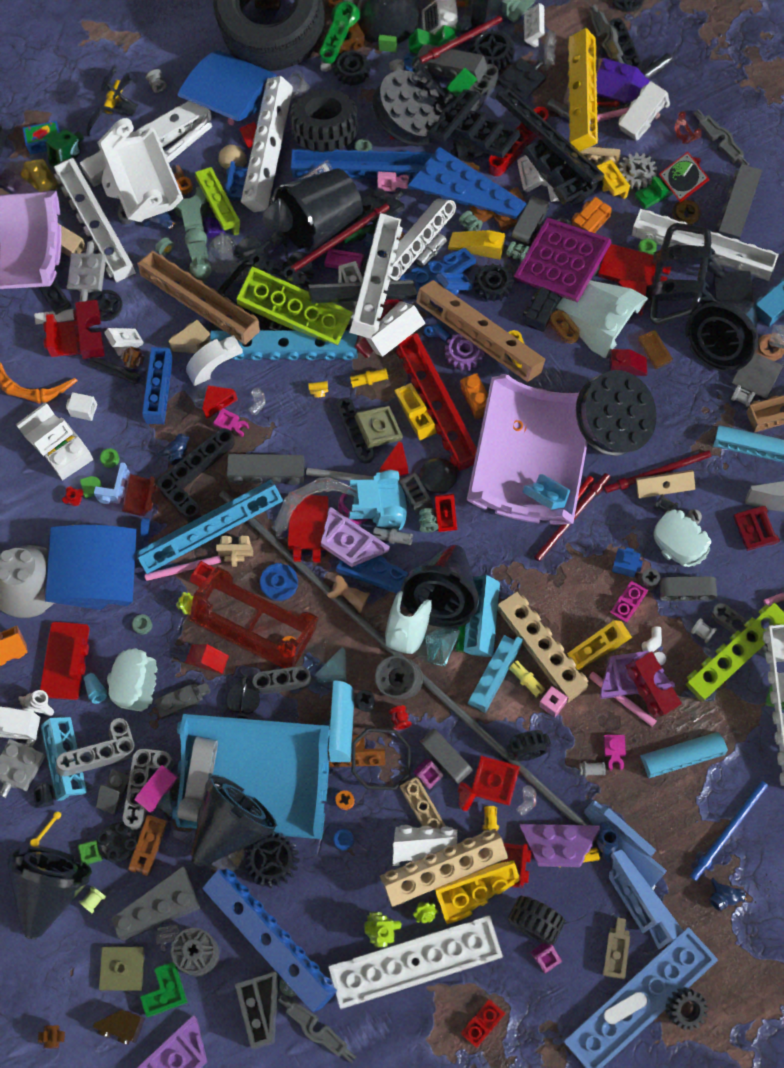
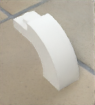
[186,335,242,386]

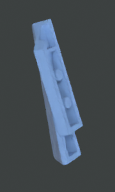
[584,800,667,888]
[609,850,684,949]

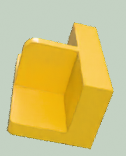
[596,159,630,199]

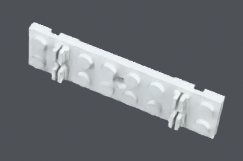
[329,916,503,1009]

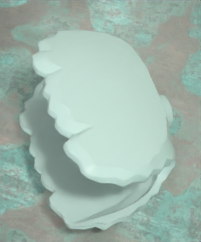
[654,509,711,567]
[385,591,431,654]
[107,648,158,712]

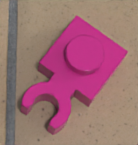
[213,408,249,437]
[604,735,626,771]

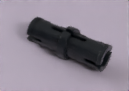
[641,53,673,79]

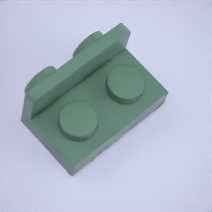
[501,0,535,22]

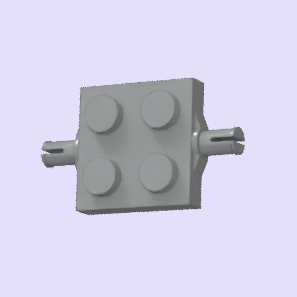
[67,242,106,302]
[0,736,46,798]

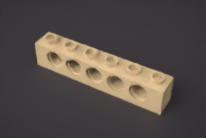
[497,592,588,703]
[380,828,508,907]

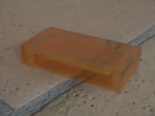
[638,330,673,369]

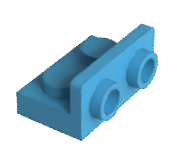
[522,474,570,510]

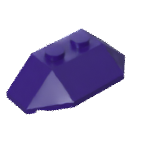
[596,58,650,103]

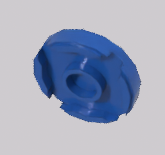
[259,563,298,601]

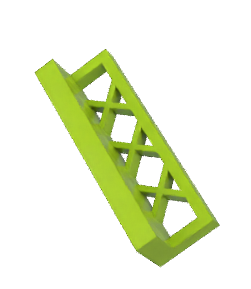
[195,167,240,235]

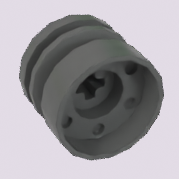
[375,656,423,700]
[171,928,220,977]

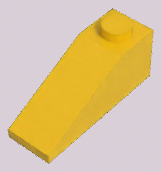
[448,230,505,260]
[567,620,632,670]

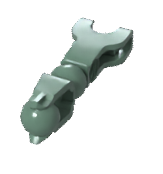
[174,186,212,283]

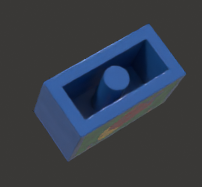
[23,121,61,155]

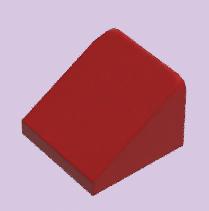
[239,122,257,148]
[189,560,217,590]

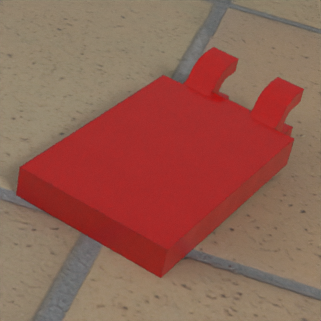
[598,244,671,290]
[288,495,328,563]

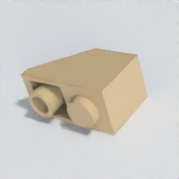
[168,320,211,353]

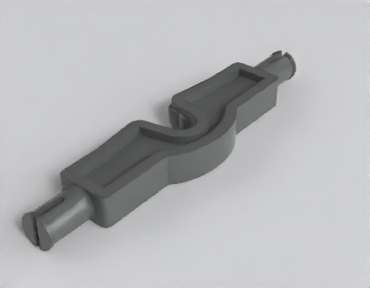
[590,5,624,64]
[693,109,749,166]
[278,994,357,1063]

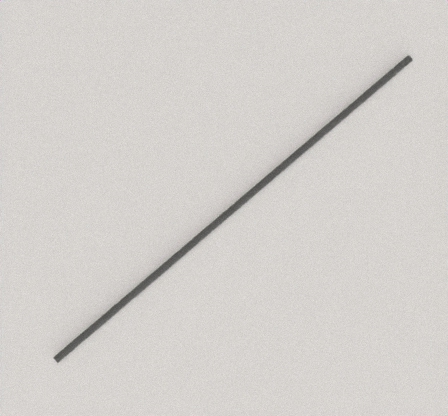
[219,490,598,845]

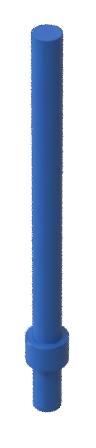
[690,781,768,881]

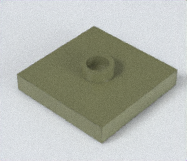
[354,406,403,448]
[99,947,145,991]

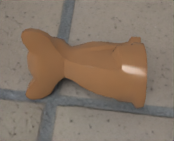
[327,575,370,613]

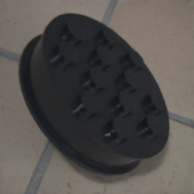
[372,70,447,146]
[576,370,657,456]

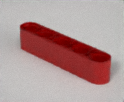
[489,107,548,177]

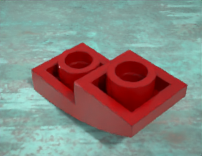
[461,999,506,1048]

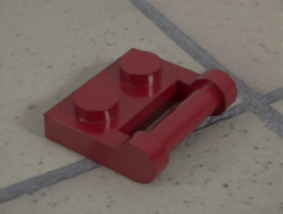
[733,506,780,551]

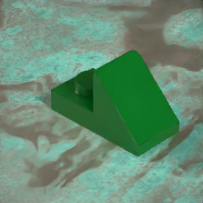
[445,67,477,98]
[635,177,673,209]

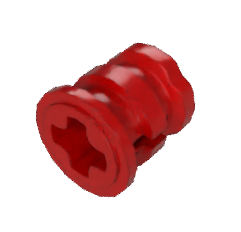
[389,705,412,730]

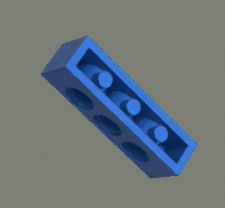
[142,347,173,425]

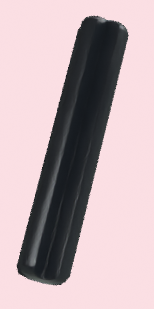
[90,357,141,384]

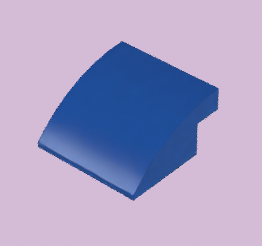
[178,50,277,121]
[45,525,136,610]

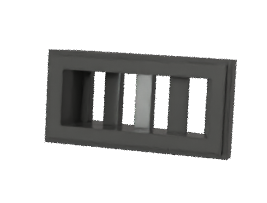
[399,473,433,515]

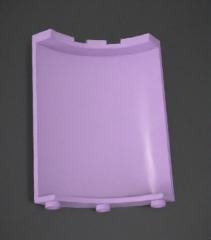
[0,191,61,289]
[467,374,588,524]

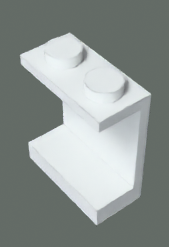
[16,402,73,456]

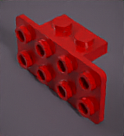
[40,622,90,700]

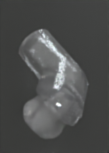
[249,388,266,416]
[516,785,537,817]

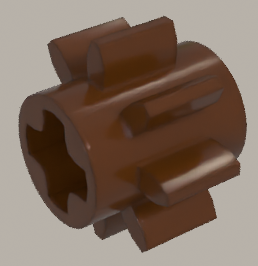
[121,346,145,369]
[38,1025,65,1049]

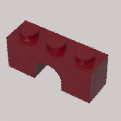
[73,300,105,359]
[625,651,682,718]

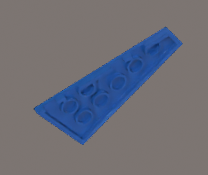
[408,147,527,220]

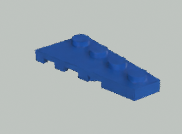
[398,248,476,299]
[336,556,408,593]

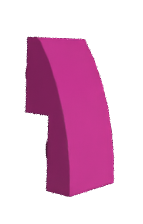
[610,580,648,623]
[134,765,178,812]

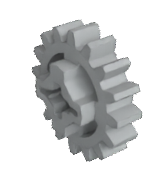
[619,153,657,190]

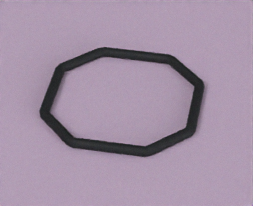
[351,728,411,790]

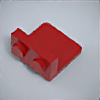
[43,314,81,357]

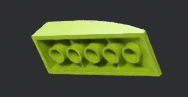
[237,266,353,346]

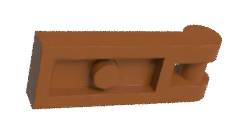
[129,815,168,877]

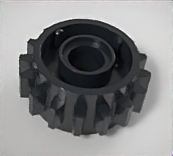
[333,50,371,86]
[474,263,513,302]
[506,730,551,762]

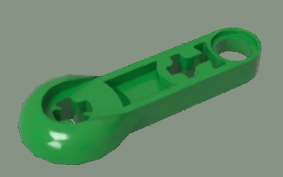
[320,1,360,64]

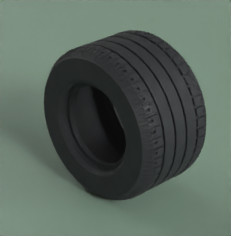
[213,0,325,71]

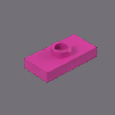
[325,249,364,271]

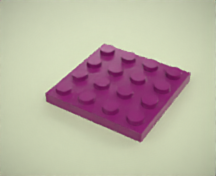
[514,217,612,303]

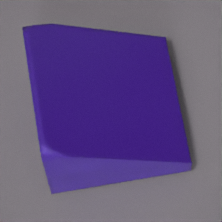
[203,217,225,238]

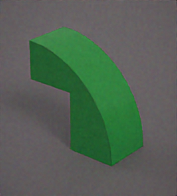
[408,25,456,54]

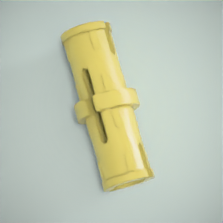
[509,660,545,698]

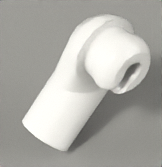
[641,627,662,652]

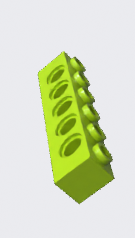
[685,603,784,702]

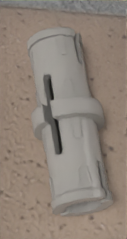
[415,233,447,267]
[373,527,413,546]

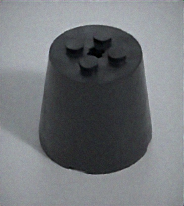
[274,168,363,253]

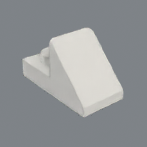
[105,328,144,356]

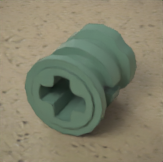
[459,211,483,231]
[507,241,530,263]
[419,508,439,533]

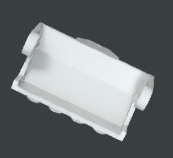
[97,118,183,222]

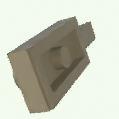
[603,917,630,979]

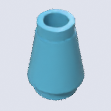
[84,673,107,704]

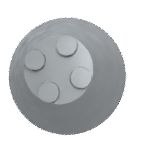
[0,545,56,618]

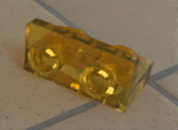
[21,159,59,193]

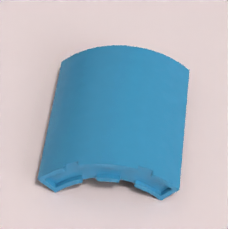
[172,714,330,839]

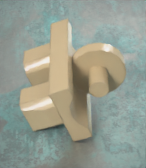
[216,536,253,567]

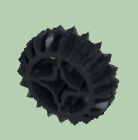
[469,28,515,72]
[244,831,300,888]

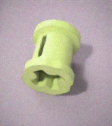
[78,886,106,914]

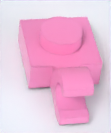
[378,172,409,191]

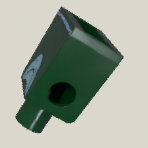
[45,129,84,167]

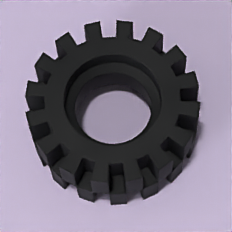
[666,987,708,1031]

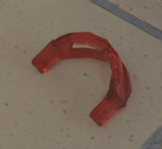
[675,111,701,144]

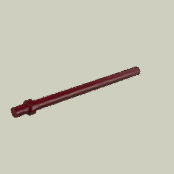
[290,203,390,272]

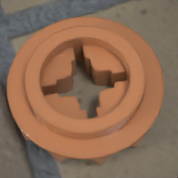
[756,334,784,362]

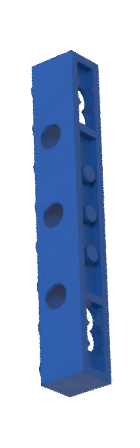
[291,149,433,180]
[202,868,338,1012]

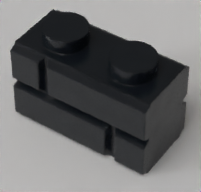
[523,287,560,332]

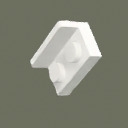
[524,3,544,48]

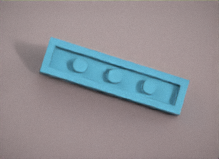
[468,635,523,713]
[40,717,87,801]

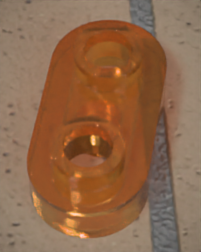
[550,310,579,344]

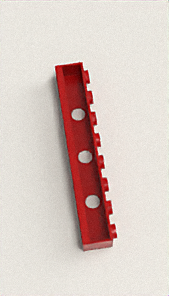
[395,333,477,471]

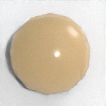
[218,144,247,169]

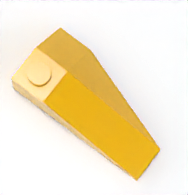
[435,861,520,924]

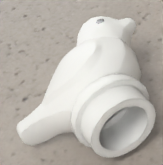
[18,690,54,716]

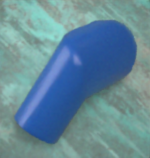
[424,325,451,343]

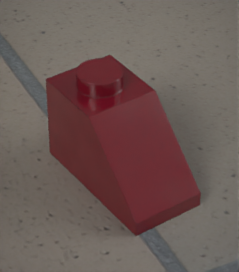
[609,349,647,376]

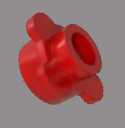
[62,486,84,506]

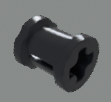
[654,494,679,513]
[356,690,375,712]

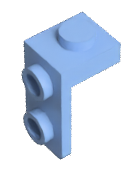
[94,462,130,504]

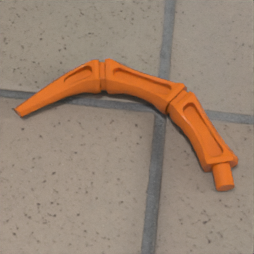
[0,362,78,404]

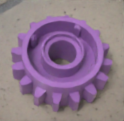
[445,334,485,371]

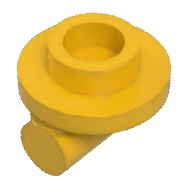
[308,381,328,398]

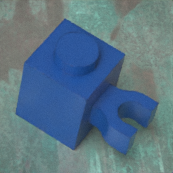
[612,547,643,578]

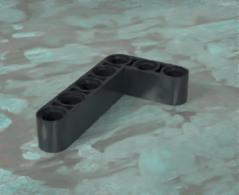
[158,428,235,523]

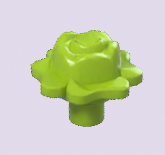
[176,592,196,615]
[413,902,438,923]

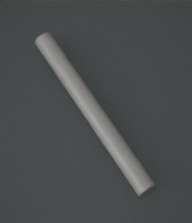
[306,468,373,481]

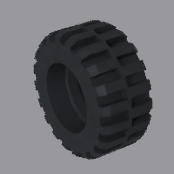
[290,89,358,152]

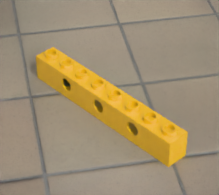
[568,28,598,152]

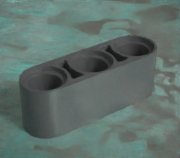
[512,196,550,245]
[659,576,717,601]
[253,666,311,694]
[419,728,473,785]

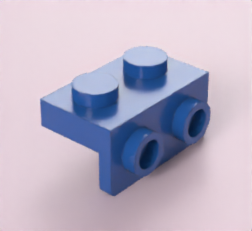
[224,161,248,201]

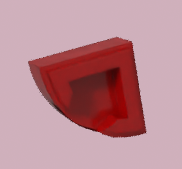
[458,782,477,811]

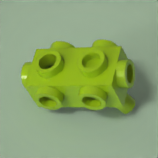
[364,911,401,947]

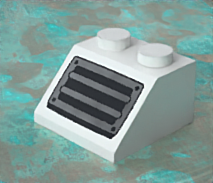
[422,0,458,38]

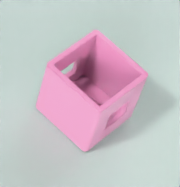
[539,686,568,717]

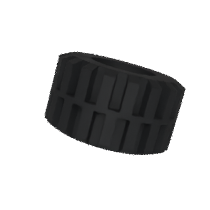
[507,896,566,945]

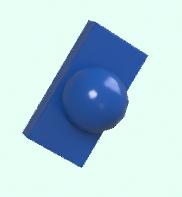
[436,272,474,296]

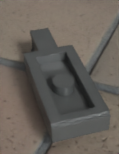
[155,683,211,719]

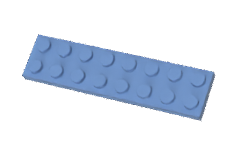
[564,927,718,1068]

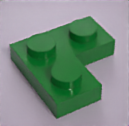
[141,962,188,1018]

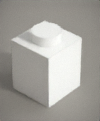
[66,392,97,421]

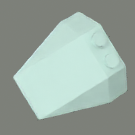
[556,280,648,359]

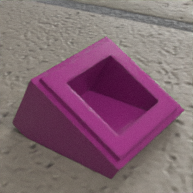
[413,759,444,789]
[530,943,562,974]

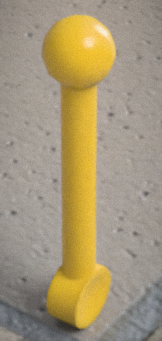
[30,811,61,847]

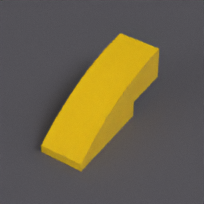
[394,383,436,440]

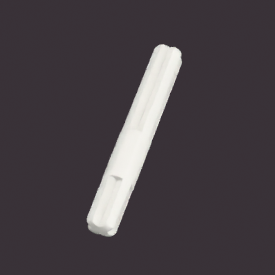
[166,119,212,163]

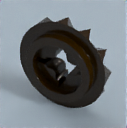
[672,200,701,225]

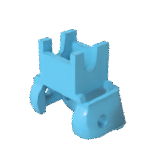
[346,470,407,531]

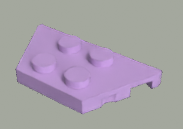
[321,507,390,567]

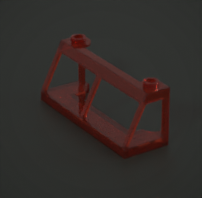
[190,566,319,668]

